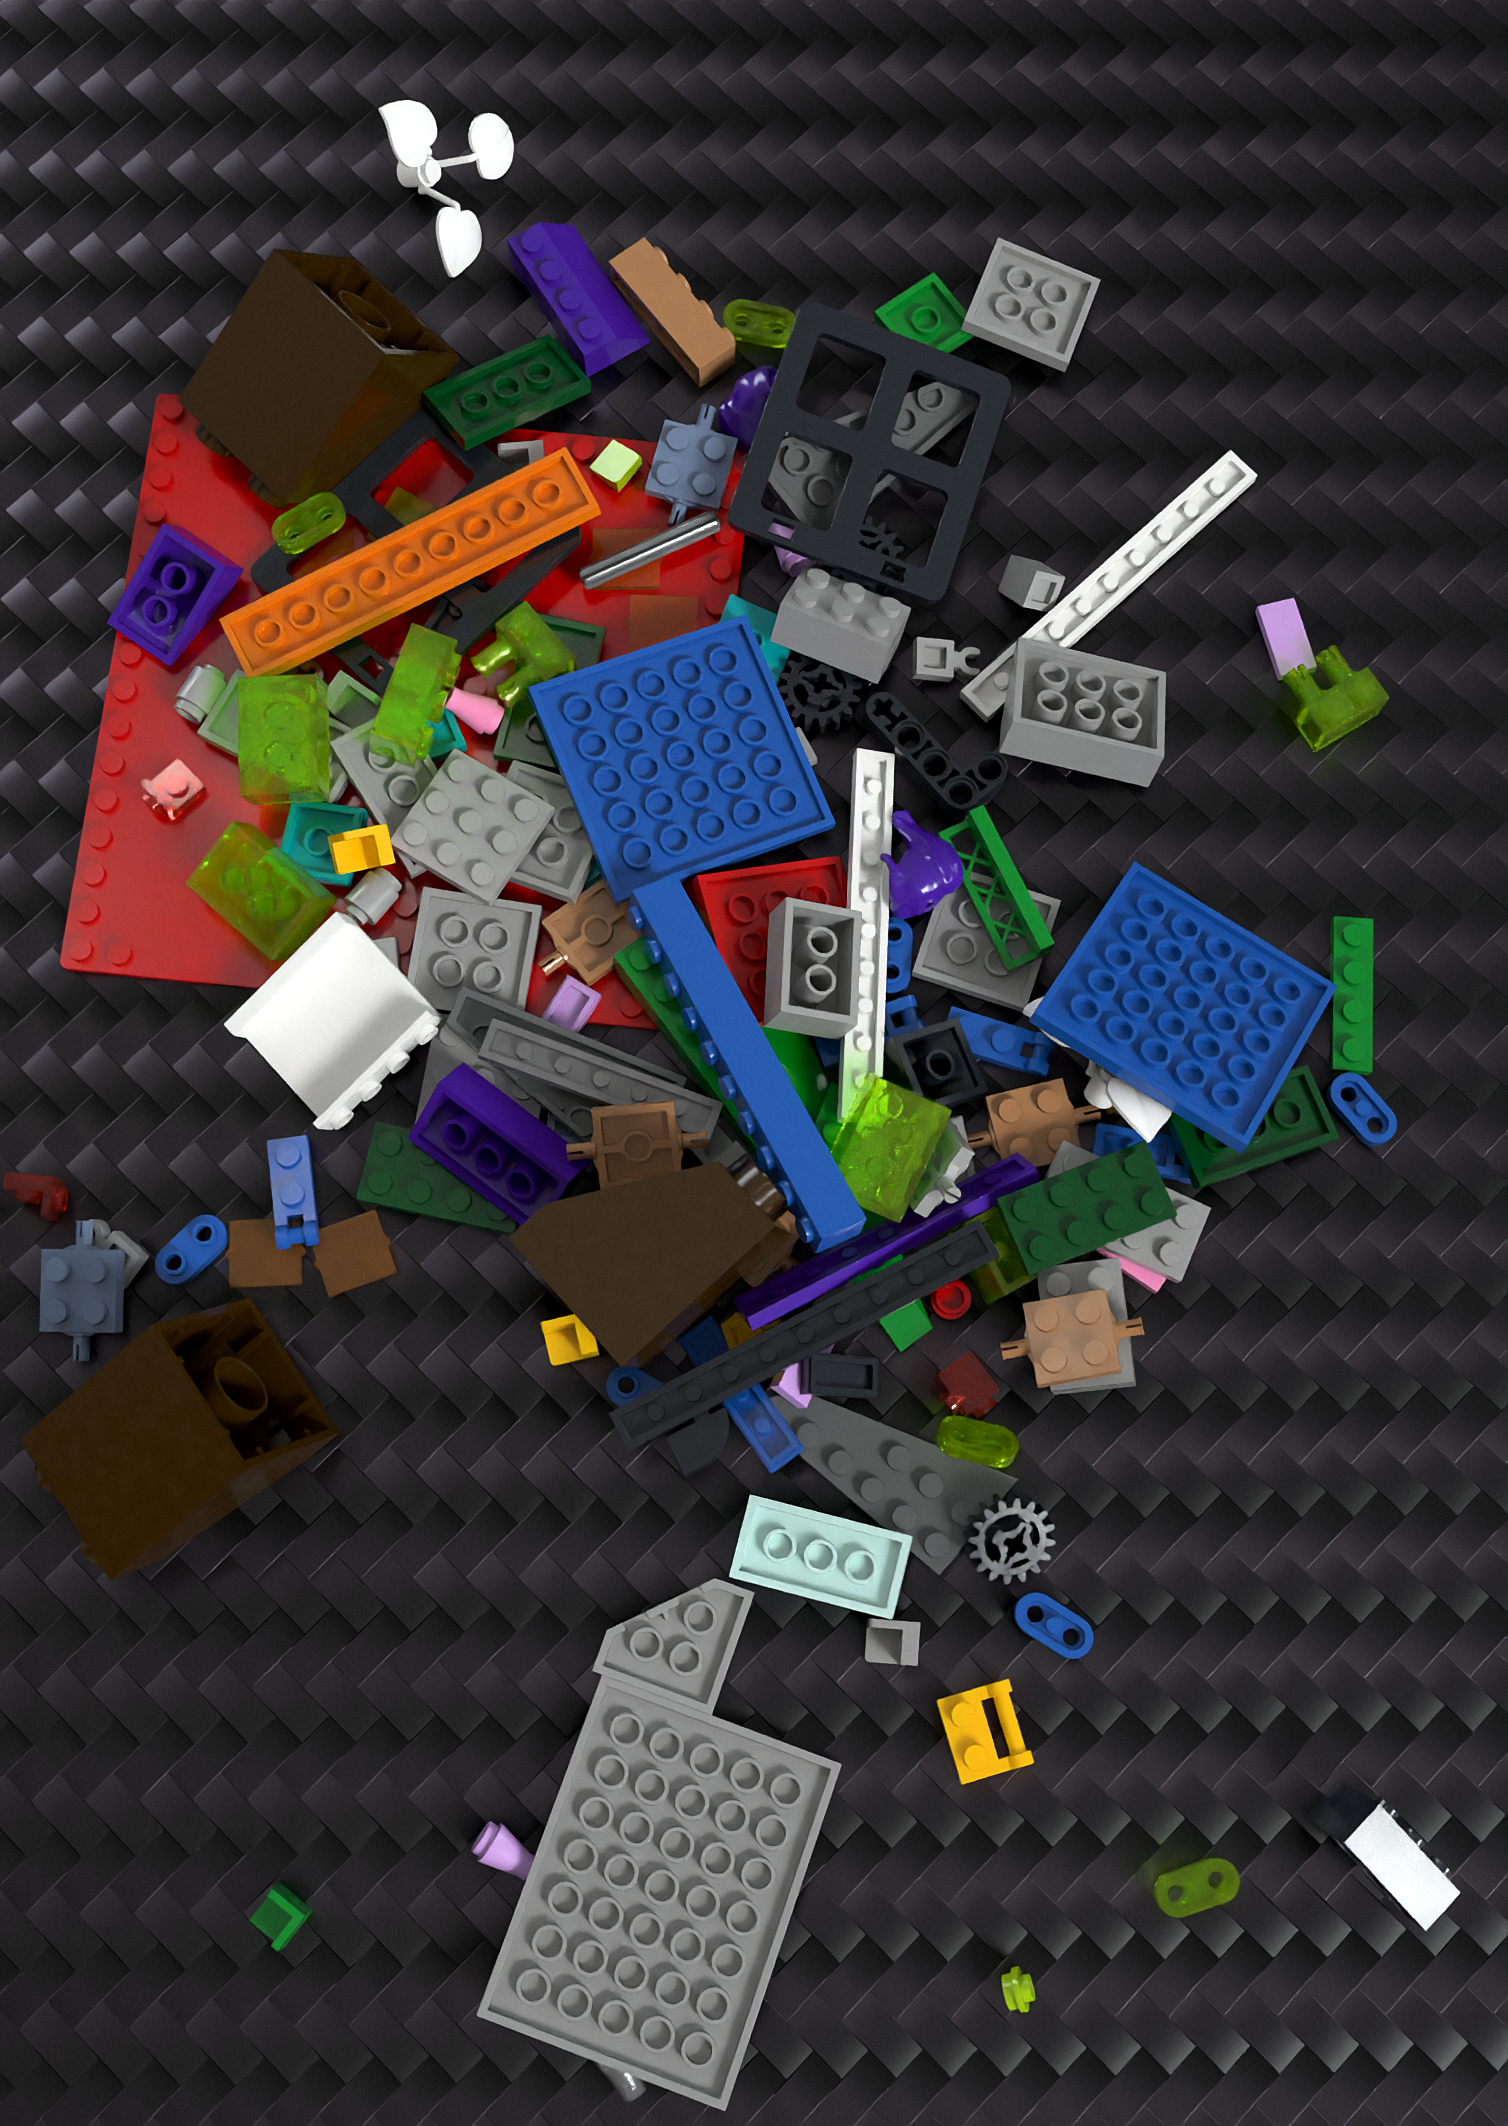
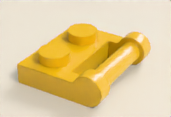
[936,1678,1034,1785]

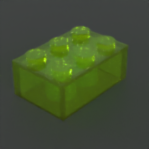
[370,623,462,769]
[238,674,330,805]
[185,821,338,961]
[830,1071,952,1223]

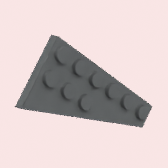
[743,382,978,531]
[446,986,687,1143]
[765,1386,1018,1576]

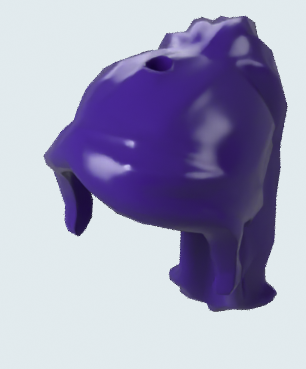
[717,365,783,453]
[880,809,964,919]

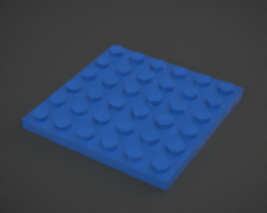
[527,614,836,906]
[1029,861,1337,1154]

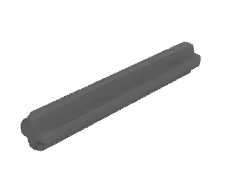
[578,510,720,589]

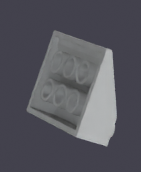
[999,637,1166,787]

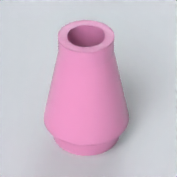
[443,686,504,735]

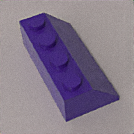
[507,222,650,377]
[408,1062,592,1226]

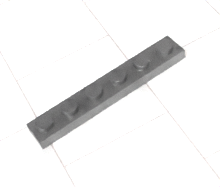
[478,1018,723,1143]

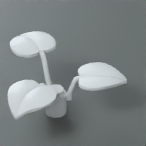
[378,100,514,277]
[1022,997,1172,1143]

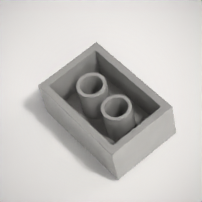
[770,566,911,684]
[763,897,862,1040]
[1037,1258,1136,1395]

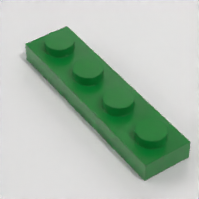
[1329,916,1373,1075]

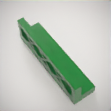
[938,805,1055,974]

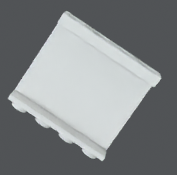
[224,912,444,1130]

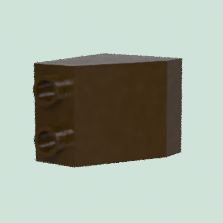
[177,248,460,509]
[508,1161,792,1367]
[21,1298,339,1581]

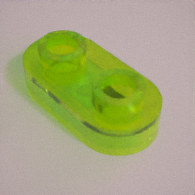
[723,299,796,348]
[271,492,346,554]
[935,1415,1019,1468]
[1153,1857,1240,1918]

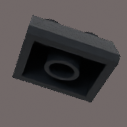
[883,1017,988,1126]

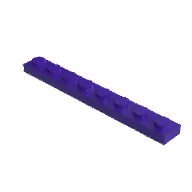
[732,1152,1040,1331]

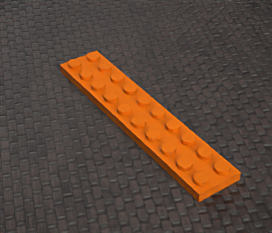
[219,447,601,687]

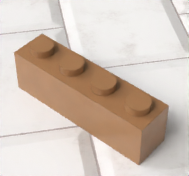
[609,237,737,388]

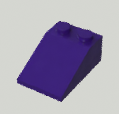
[107,523,244,666]

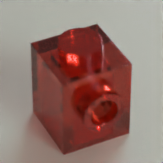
[934,1350,1000,1419]

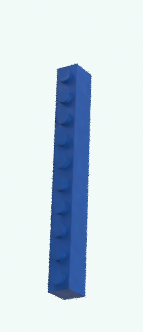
[626,874,866,1254]

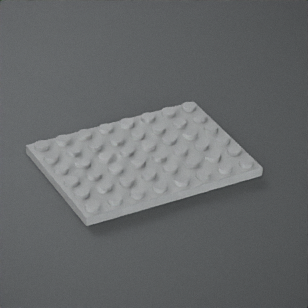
[476,1675,842,2111]

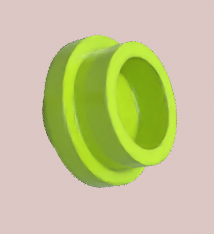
[1001,1966,1035,2013]

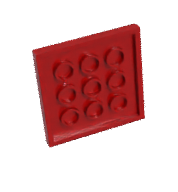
[692,855,848,1027]

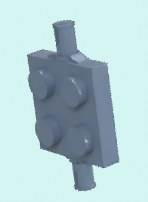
[645,404,738,528]
[39,1221,125,1361]

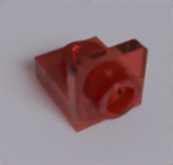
[139,759,207,821]
[3,1172,68,1222]

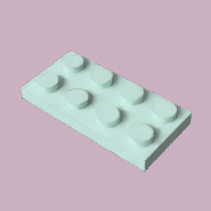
[729,1494,913,1620]

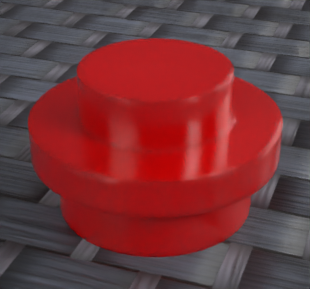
[930,1280,971,1320]

